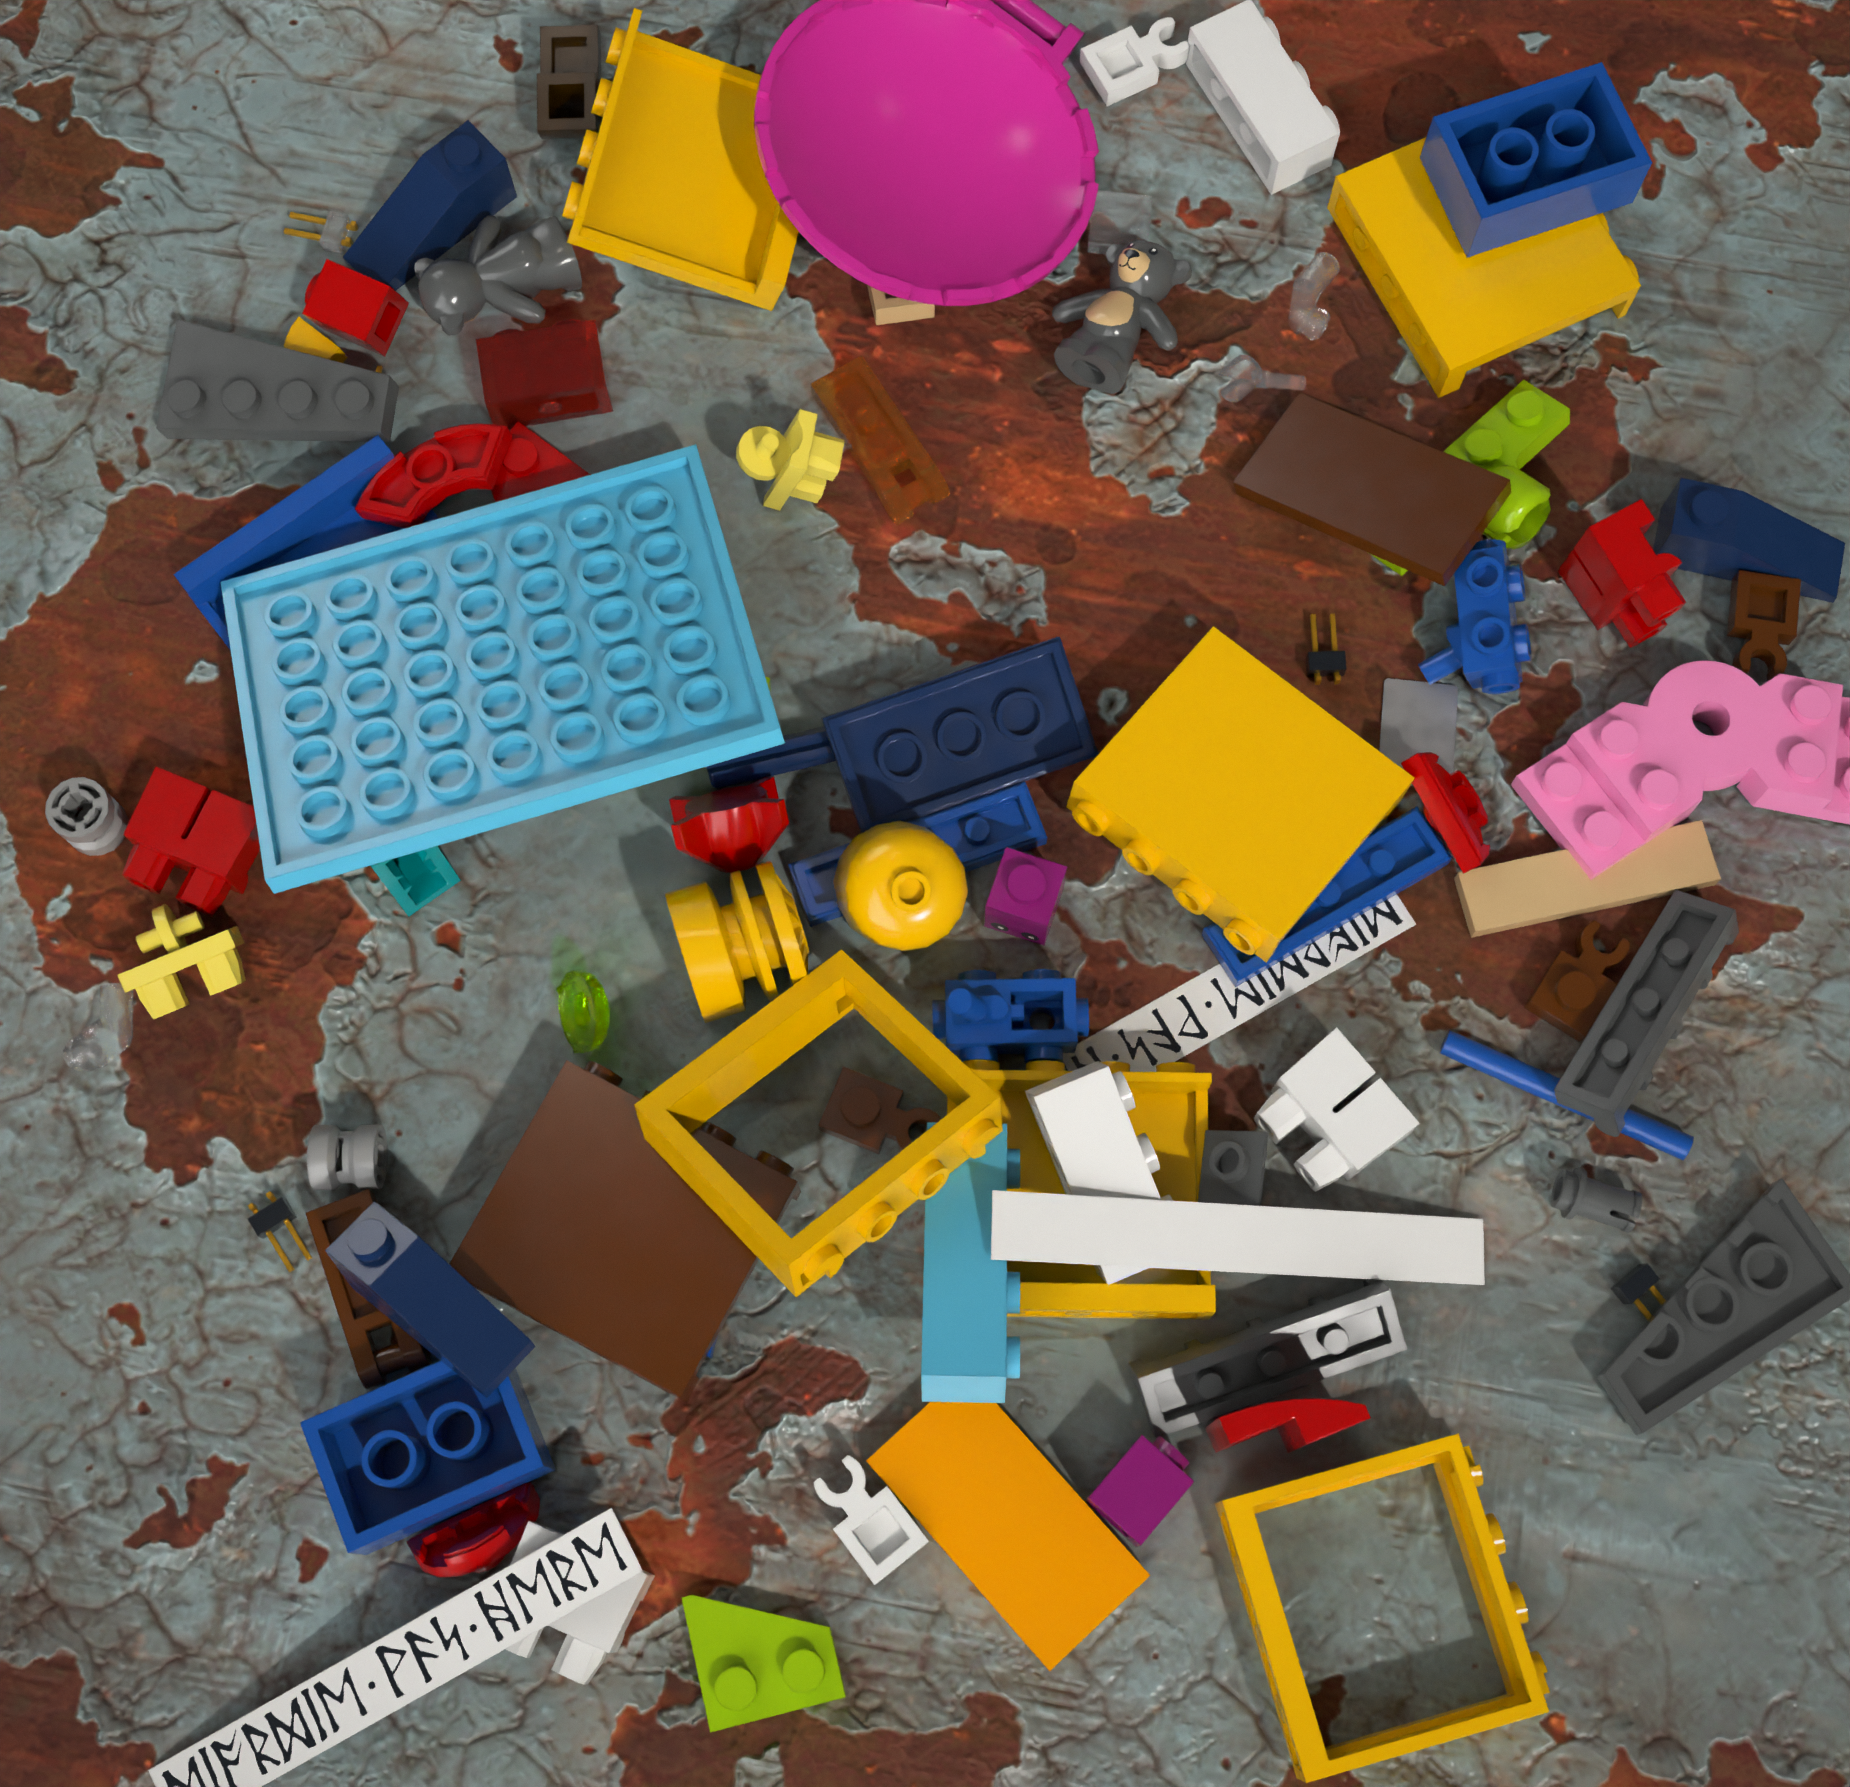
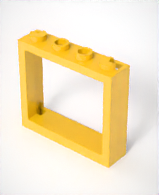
[634,949,1003,1297]
[1215,1433,1550,1783]

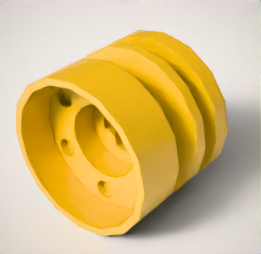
[665,861,810,1023]

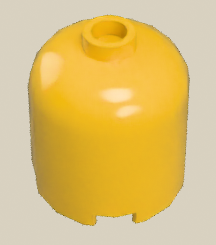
[833,821,968,951]

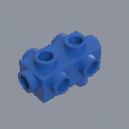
[1418,539,1532,694]
[932,969,1089,1064]

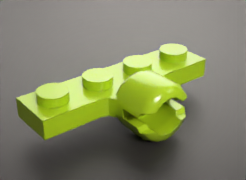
[1369,380,1570,576]

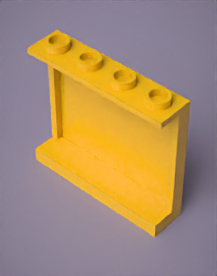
[562,8,799,311]
[1327,137,1641,398]
[1066,626,1415,963]
[947,1060,1216,1320]

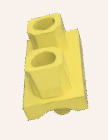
[736,409,844,511]
[117,904,246,1019]

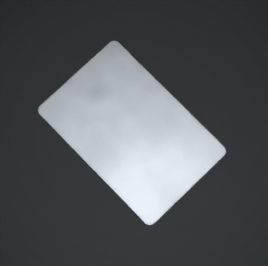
[1379,678,1458,786]

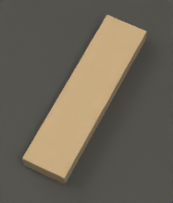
[1454,820,1721,938]

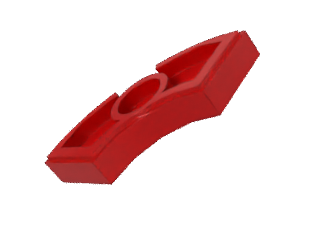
[355,423,513,528]

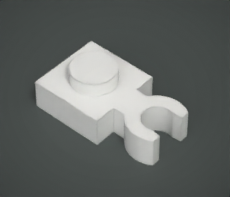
[1080,17,1190,106]
[814,1455,929,1585]

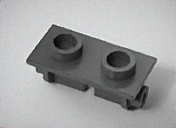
[1198,1130,1268,1206]

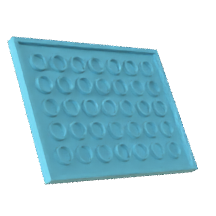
[220,444,785,894]

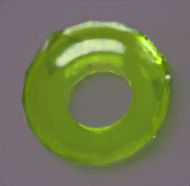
[556,969,610,1054]

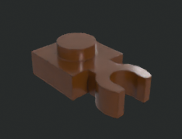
[1727,570,1801,682]
[1524,920,1630,1042]
[818,1066,941,1154]

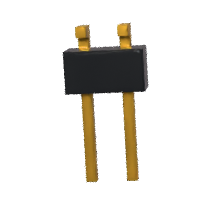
[1306,614,1347,685]
[247,1191,312,1272]

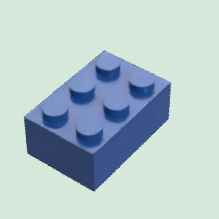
[1420,62,1652,258]
[300,1361,556,1555]

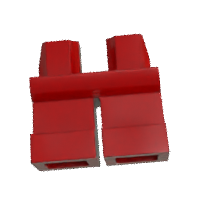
[1558,499,1686,648]
[122,767,260,917]

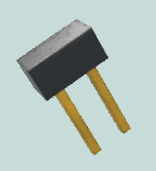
[1611,1263,1666,1320]

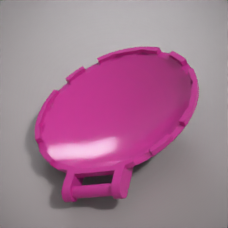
[754,0,1099,306]

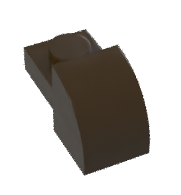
[537,25,602,139]

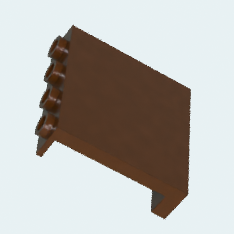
[449,1060,801,1403]

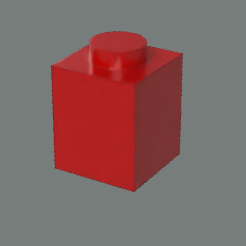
[302,259,409,357]

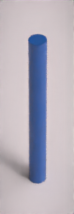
[1439,1030,1694,1160]

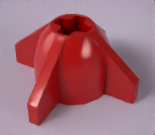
[669,776,789,873]

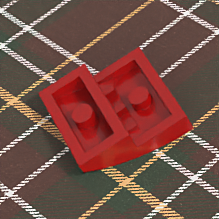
[1205,1398,1371,1453]

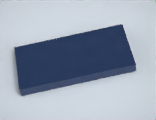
[821,636,1099,833]

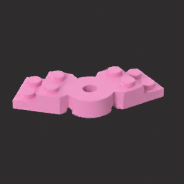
[1511,661,1850,880]

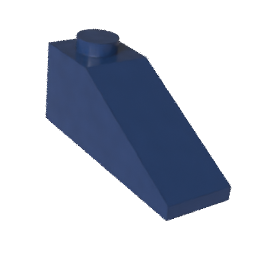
[343,120,517,291]
[1653,478,1845,603]
[325,1201,535,1398]

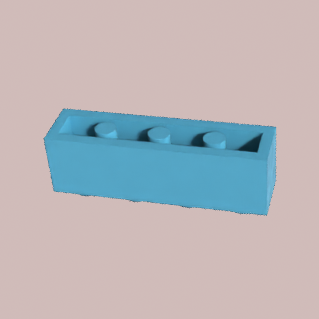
[921,1122,1020,1403]

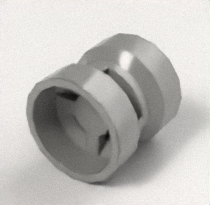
[45,777,128,856]
[307,1124,388,1190]

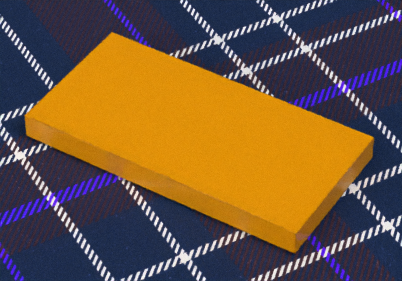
[866,1402,1150,1671]

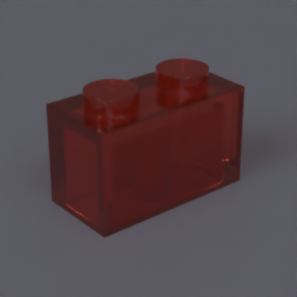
[476,319,613,429]

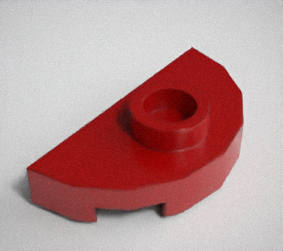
[1401,752,1490,874]
[406,1481,540,1578]

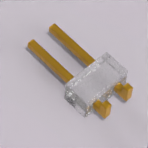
[284,211,358,254]

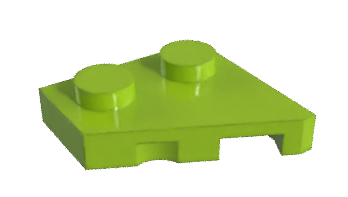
[681,1595,847,1733]

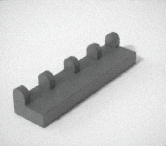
[1554,889,1739,1137]
[1128,1279,1408,1438]

